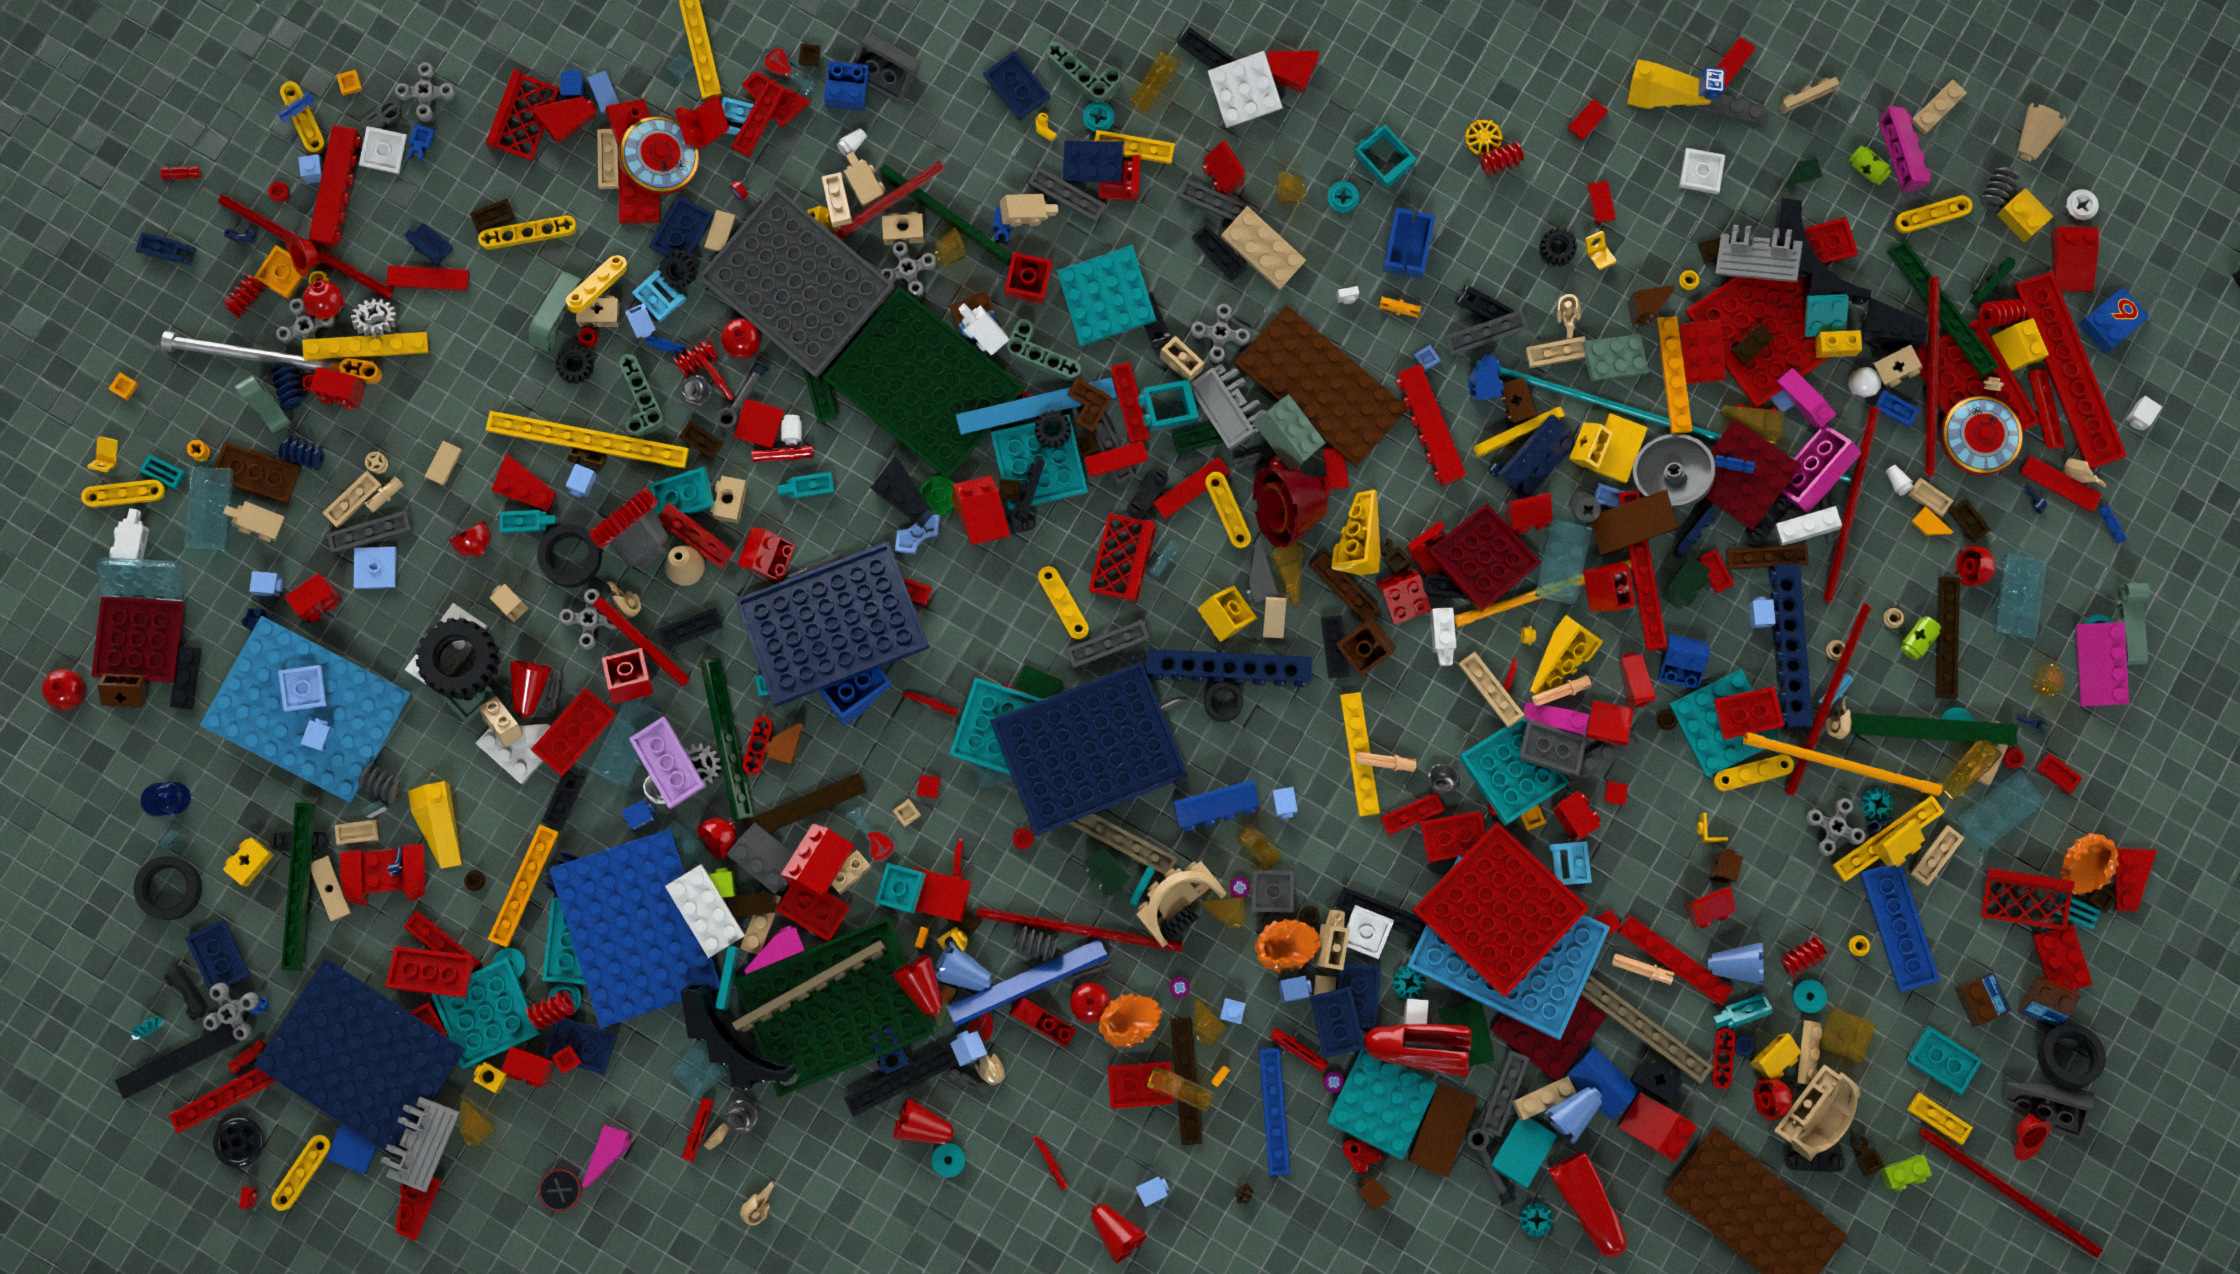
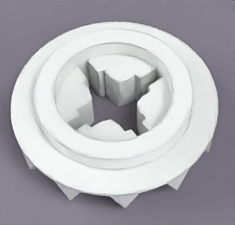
[2066,189,2099,221]

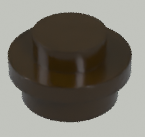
[1657,710,1678,731]
[464,870,486,891]
[1299,906,1320,927]
[1235,1184,1254,1205]

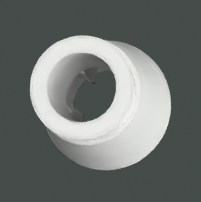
[837,128,867,156]
[1886,465,1914,496]

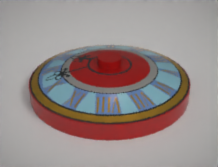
[618,116,700,195]
[1940,395,2023,476]

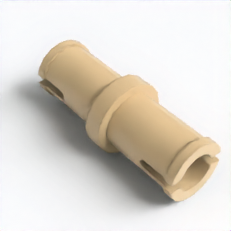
[364,476,404,513]

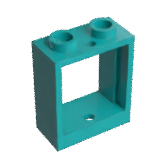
[1354,124,1417,190]
[1138,379,1199,432]

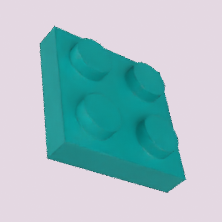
[1804,294,1849,337]
[875,863,926,914]

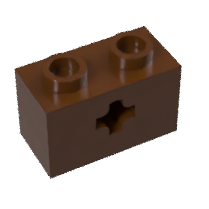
[1501,377,1539,425]
[97,673,148,708]
[1709,849,1743,884]
[1355,1177,1391,1211]

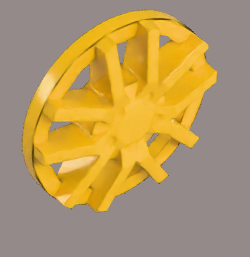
[1465,119,1503,156]

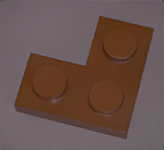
[1067,377,1112,433]

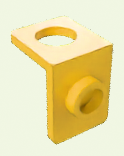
[807,206,840,232]
[1585,231,1616,270]
[87,436,118,472]
[1697,813,1728,843]
[937,927,968,951]

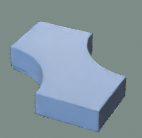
[895,514,940,554]

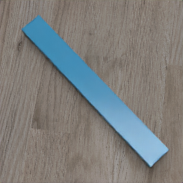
[955,377,1117,435]

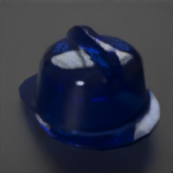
[140,782,191,816]

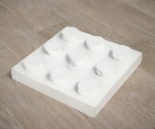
[1208,51,1283,128]

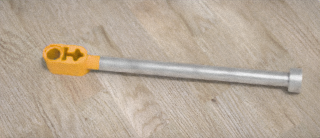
[161,331,382,384]

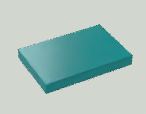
[649,467,715,517]
[716,946,741,1011]
[1906,1026,1983,1096]
[1490,1117,1557,1189]

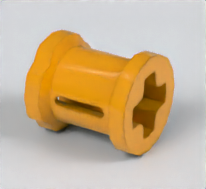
[187,440,211,462]

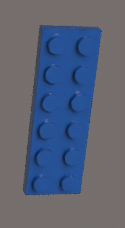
[1859,864,1940,992]

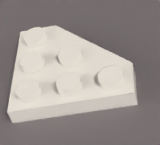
[476,724,551,784]

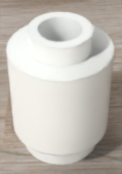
[781,415,802,446]

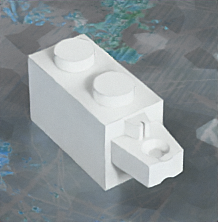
[958,303,1010,355]
[109,508,149,569]
[1430,607,1456,666]

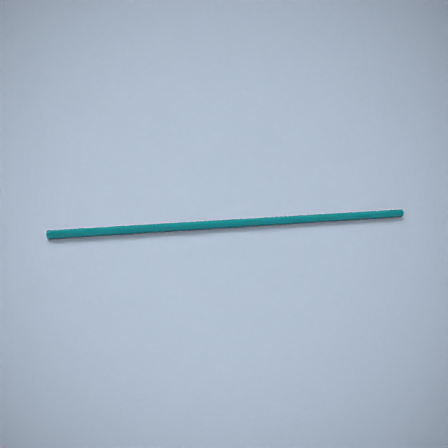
[1475,360,1864,486]

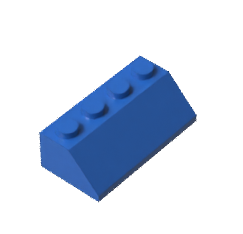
[1172,780,1259,832]

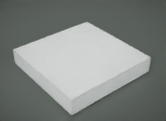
[359,126,407,175]
[1679,148,1725,194]
[1346,905,1394,959]

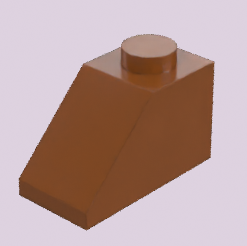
[765,723,805,766]

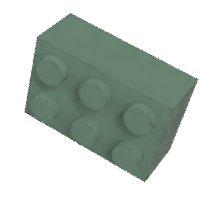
[1253,394,1326,471]

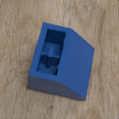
[824,61,869,111]
[1467,355,1504,400]
[1658,634,1710,689]

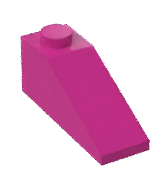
[1777,368,1836,428]
[1523,702,1589,736]
[744,925,806,975]
[582,1125,632,1188]

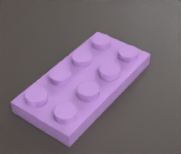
[629,716,706,809]

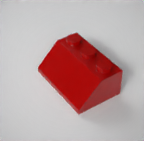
[781,824,855,897]

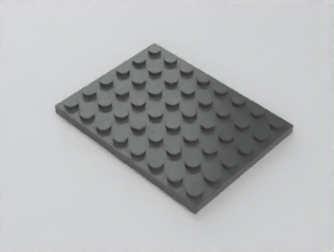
[698,186,896,379]

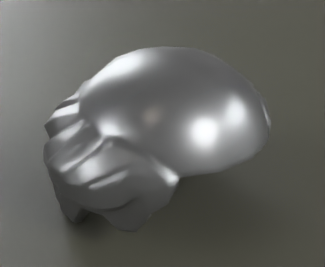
[680,375,712,407]
[1426,764,1460,794]
[725,1100,758,1134]

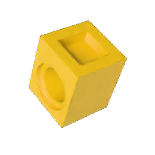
[473,1062,508,1093]

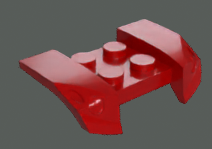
[340,844,425,906]

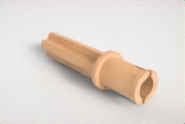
[1532,675,1591,706]
[1355,752,1416,772]
[1612,954,1674,985]

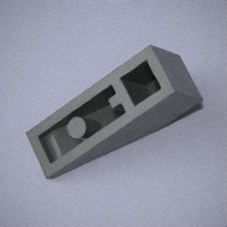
[1246,538,1278,606]

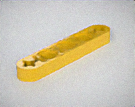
[478,215,577,250]
[1473,406,1566,458]

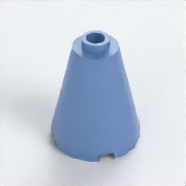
[935,941,992,992]
[1708,943,1764,985]
[1544,1087,1602,1144]

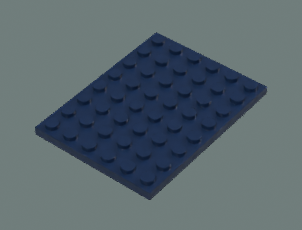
[735,541,930,707]
[989,662,1188,837]
[254,958,467,1158]

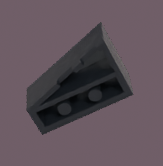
[1863,298,1929,349]
[870,456,934,529]

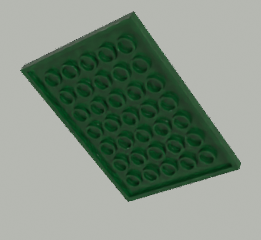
[823,287,1025,480]
[734,917,935,1098]

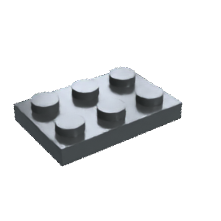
[1518,719,1587,778]

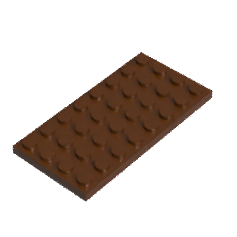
[1234,305,1408,468]
[1663,1127,1848,1274]

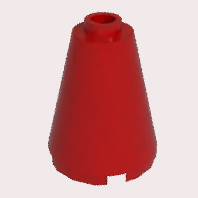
[510,660,552,718]
[893,955,943,1016]
[893,1099,954,1144]
[1090,1204,1147,1263]

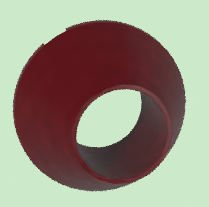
[1253,467,1328,548]

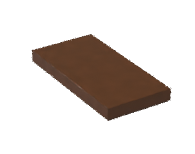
[210,441,302,505]
[1590,489,1679,556]
[1408,1083,1478,1178]

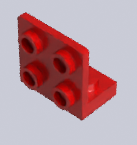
[675,95,729,149]
[1099,155,1141,201]
[1406,521,1446,576]
[1376,567,1431,625]

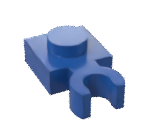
[407,124,436,162]
[993,207,1014,244]

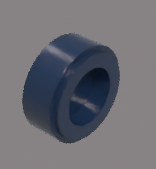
[1734,1035,1755,1057]

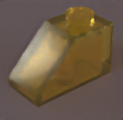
[1276,171,1306,203]
[933,228,966,266]
[2030,663,2065,697]
[1235,823,1282,870]
[1201,898,1246,929]
[1194,998,1227,1046]
[460,1099,497,1147]

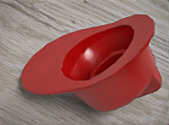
[283,230,319,276]
[2014,1114,2052,1161]

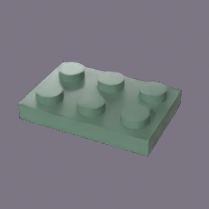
[1582,334,1649,382]

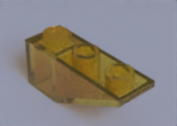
[1147,1067,1214,1113]

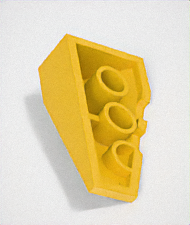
[1627,59,1711,109]
[1331,490,1381,575]
[1530,615,1603,694]
[408,781,462,869]

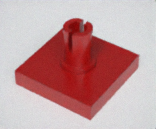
[605,99,650,145]

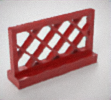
[486,69,560,162]
[1089,513,1157,603]
[1981,867,2075,930]

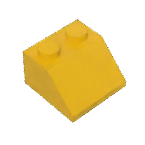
[1996,188,2054,243]
[1991,318,2049,372]
[1197,585,1257,642]
[1872,818,1925,867]
[1750,1033,1801,1079]

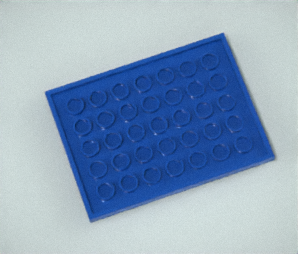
[549,829,720,1028]

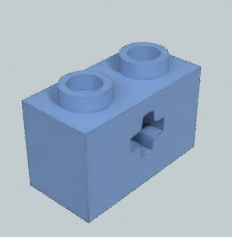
[1278,976,1312,1003]

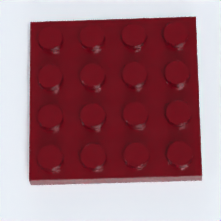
[1704,419,1801,531]
[1427,503,1541,613]
[91,596,185,683]
[1490,995,1607,1081]

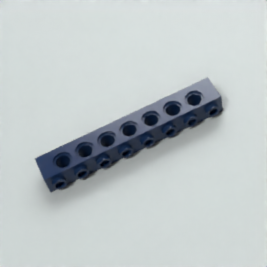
[1769,564,1813,729]
[1147,649,1312,687]

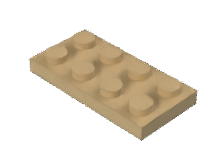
[1220,206,1306,290]

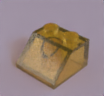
[1819,1009,1877,1064]

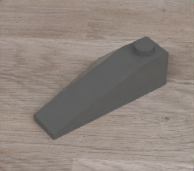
[2002,1082,2095,1140]

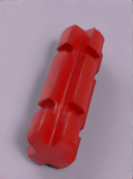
[160,166,201,180]
[227,1040,266,1073]

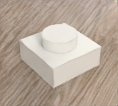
[1336,286,1359,304]

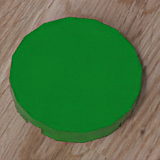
[919,475,955,516]

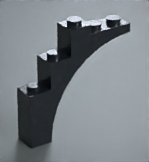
[1774,198,1872,305]
[680,983,796,1090]

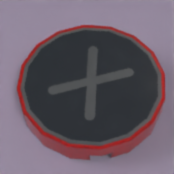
[539,1169,582,1211]

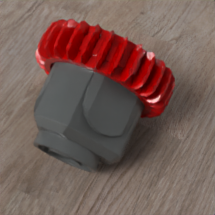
[589,488,670,569]

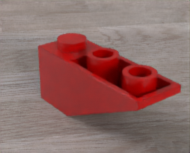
[1008,997,1077,1047]

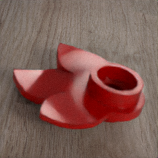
[1342,1138,1383,1174]

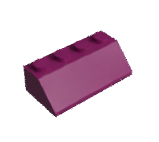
[1878,106,1931,194]
[1781,424,1861,514]
[2076,622,2129,706]

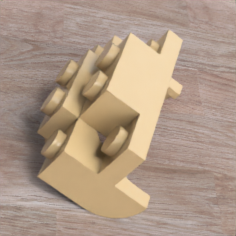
[1136,861,1227,948]
[1774,1065,1860,1162]

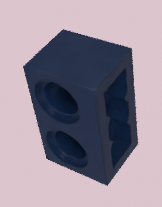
[869,1026,910,1075]

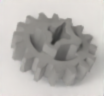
[351,299,397,338]
[684,743,722,788]

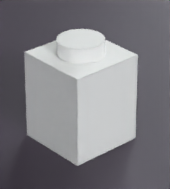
[2126,396,2162,431]
[1404,999,1428,1024]

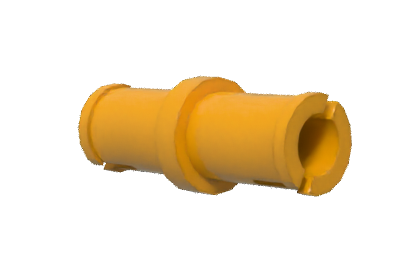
[1379,296,1421,318]

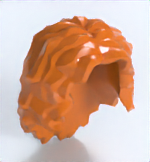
[2060,833,2119,895]
[1254,919,1321,974]
[1099,993,1163,1048]

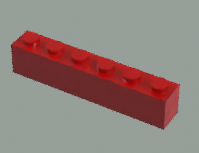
[308,125,362,249]
[1395,364,1466,488]

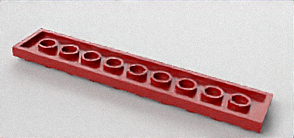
[2013,271,2127,469]

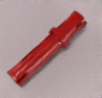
[751,445,814,463]
[1269,1027,1329,1073]
[681,1097,715,1162]

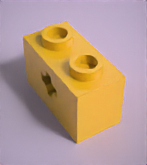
[1814,330,1862,358]
[1569,422,1613,469]
[223,837,274,887]

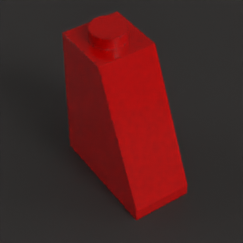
[1266,51,1320,93]
[532,96,596,145]
[1619,652,1656,708]

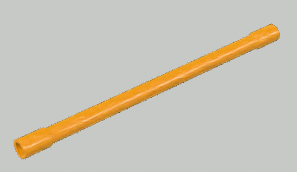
[1454,558,1631,628]
[1743,732,1942,796]

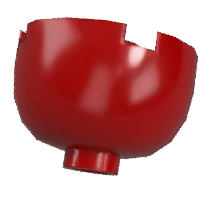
[302,281,345,319]
[721,318,762,360]
[448,520,491,558]
[1956,546,1996,586]
[41,669,87,711]
[697,817,737,859]
[1069,982,1111,1024]
[1753,1078,1794,1121]

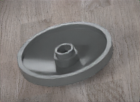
[1633,434,1716,509]

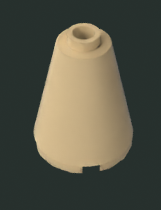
[2017,103,2067,162]
[664,545,705,586]

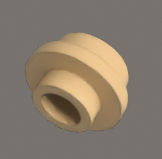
[1983,377,2004,391]
[1883,608,1904,629]
[1826,640,1845,661]

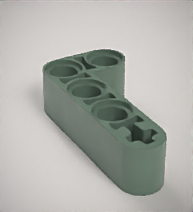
[1046,42,1121,102]
[529,271,583,352]
[1007,319,1081,383]
[619,354,665,438]
[235,375,291,434]
[2116,583,2150,665]

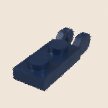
[135,232,197,265]
[1673,507,1716,558]

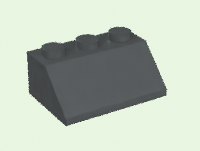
[853,34,922,103]
[727,823,793,894]

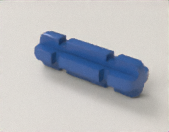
[278,92,315,123]
[646,334,686,356]
[1715,455,1755,474]
[2099,505,2127,544]

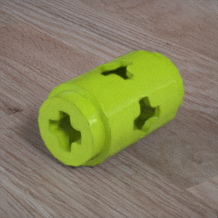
[1848,145,1893,186]
[1900,616,1942,661]

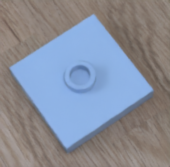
[354,547,397,589]
[278,665,327,712]

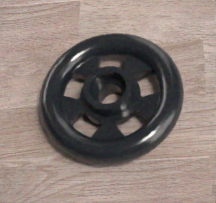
[213,1117,264,1168]

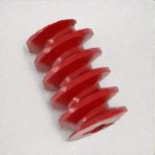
[1479,141,1524,178]
[223,274,267,320]
[1979,298,2026,328]
[673,337,718,378]
[1780,936,1828,979]
[526,990,575,1029]

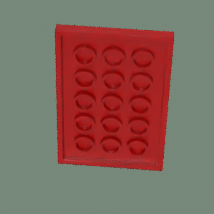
[1915,319,2041,431]

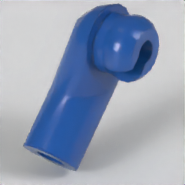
[239,997,270,1014]

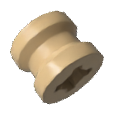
[365,451,389,475]

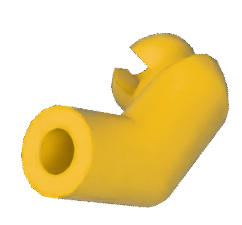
[1035,113,1057,142]

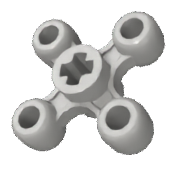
[395,62,456,122]
[880,241,937,298]
[276,298,336,344]
[1191,304,1250,363]
[559,589,617,650]
[1806,798,1866,856]
[203,983,259,1041]

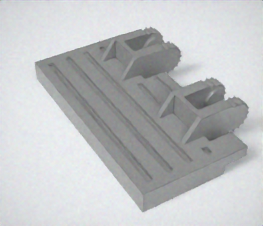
[1715,225,1803,282]
[1190,363,1265,451]
[380,1097,460,1192]

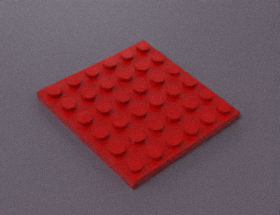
[1685,277,1831,409]
[1412,822,1589,998]

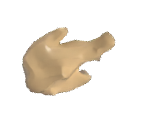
[1557,294,1581,339]
[2064,458,2106,488]
[607,581,641,618]
[1826,696,1851,739]
[975,1051,1005,1085]
[740,1182,774,1225]

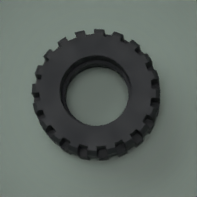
[416,618,500,699]

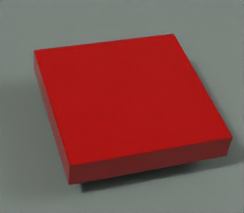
[733,399,785,449]
[1586,700,1634,746]

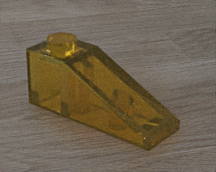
[1129,51,1182,113]
[1720,405,1785,442]
[1271,542,1304,609]
[1941,740,2002,800]

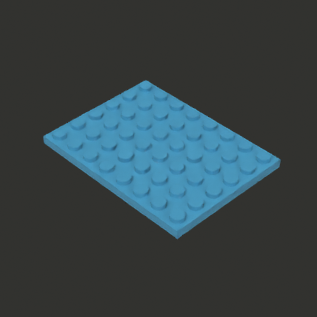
[199,616,411,803]
[1407,855,1610,1040]

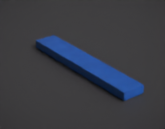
[1259,1047,1290,1176]

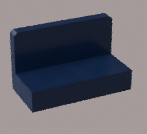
[404,223,453,265]

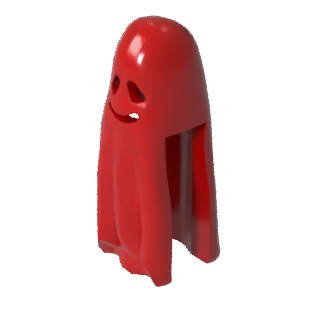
[1364,1023,1472,1077]
[1548,1152,1627,1258]

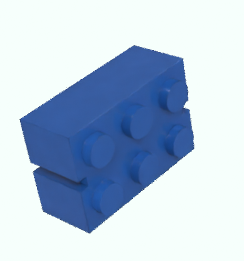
[1382,207,1436,279]

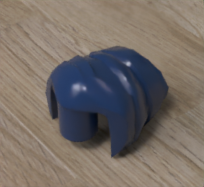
[242,608,269,631]

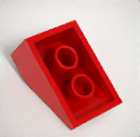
[2051,226,2099,292]
[952,476,1010,545]
[1618,1092,1697,1162]

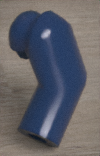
[224,228,256,243]

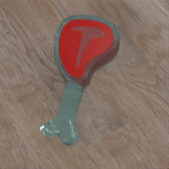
[762,46,816,95]
[846,807,897,863]
[964,982,999,1045]

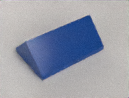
[1565,1046,1639,1120]

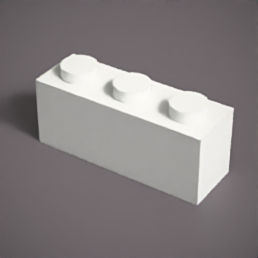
[1774,506,1842,546]

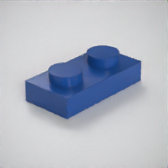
[1875,390,1920,428]

